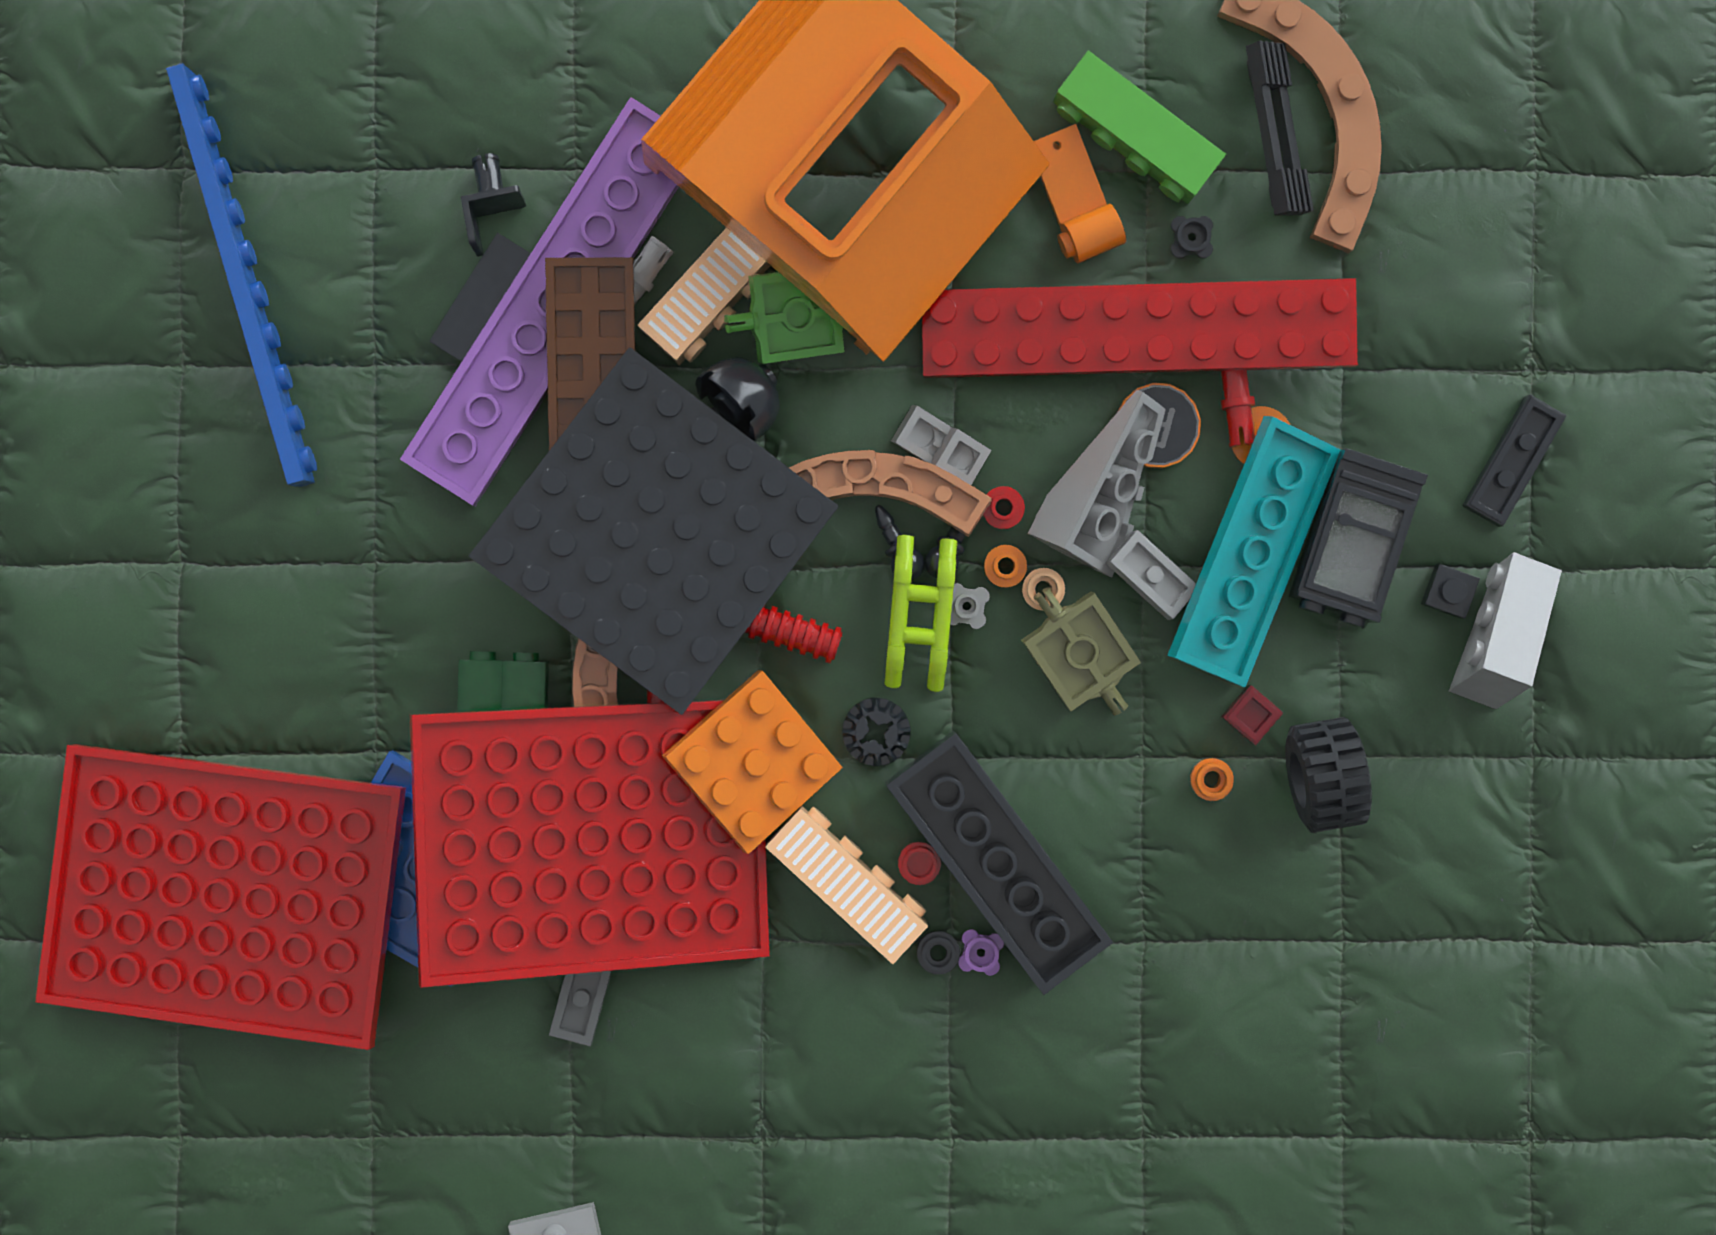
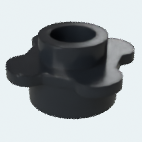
[1170,216,1213,259]

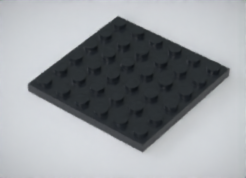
[469,347,839,715]

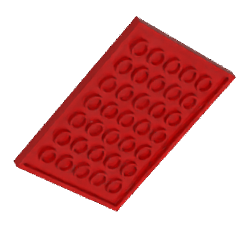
[410,700,769,987]
[35,744,406,1050]

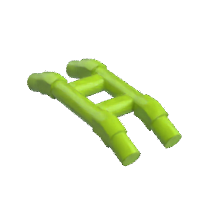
[884,535,957,692]

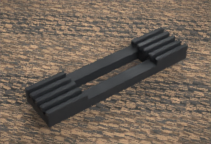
[1246,41,1314,216]

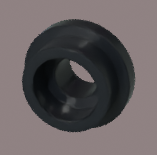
[917,931,960,974]

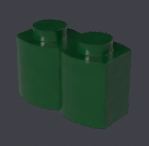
[457,651,549,712]

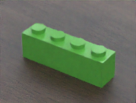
[1053,50,1226,204]

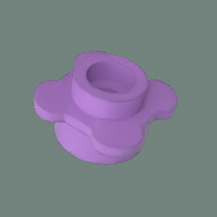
[958,929,1004,976]

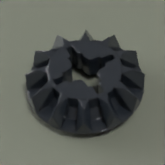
[842,698,911,767]

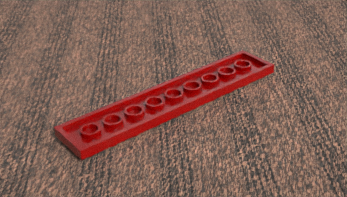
[922,278,1358,378]

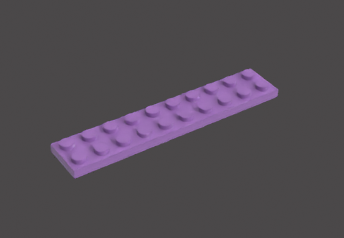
[400,97,679,507]

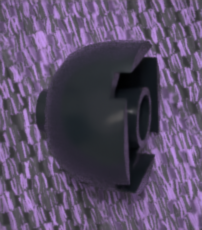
[695,357,780,442]

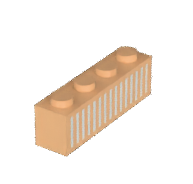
[638,227,771,365]
[765,806,928,964]

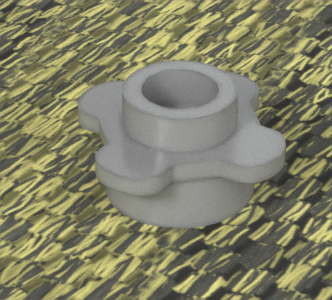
[950,583,990,629]

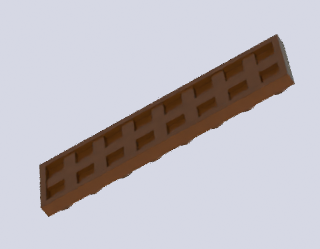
[545,257,635,451]

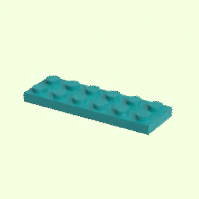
[1167,416,1341,687]

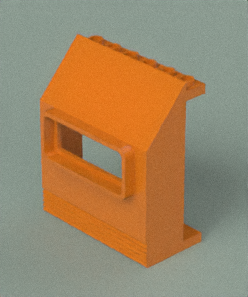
[641,0,1050,362]

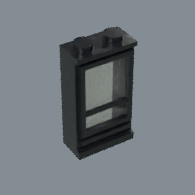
[1288,448,1428,628]

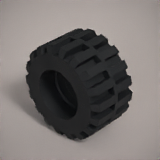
[1285,717,1372,833]

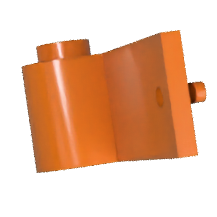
[1034,124,1126,263]

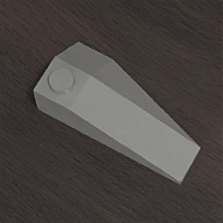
[1028,390,1166,578]

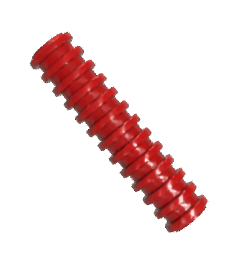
[745,605,843,664]

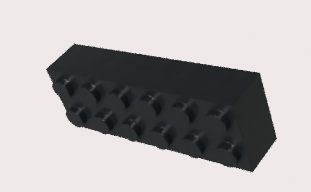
[885,731,1113,995]

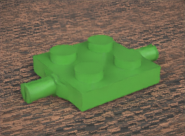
[724,272,844,364]

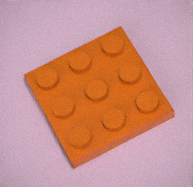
[662,670,843,854]

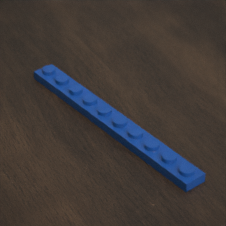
[166,63,317,487]

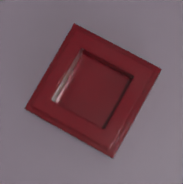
[1221,685,1283,745]

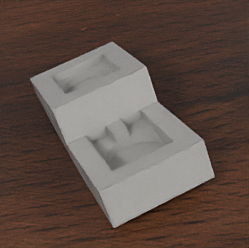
[891,405,992,485]

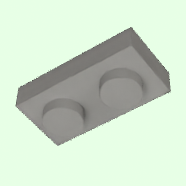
[1106,530,1196,620]

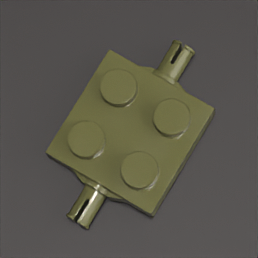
[1021,587,1141,716]

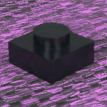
[1421,564,1480,619]

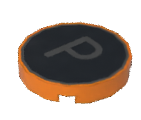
[1117,383,1201,469]

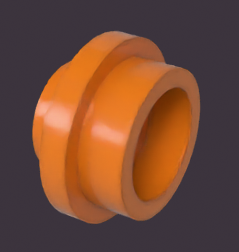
[984,545,1027,588]
[1190,758,1234,801]

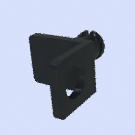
[461,153,526,257]

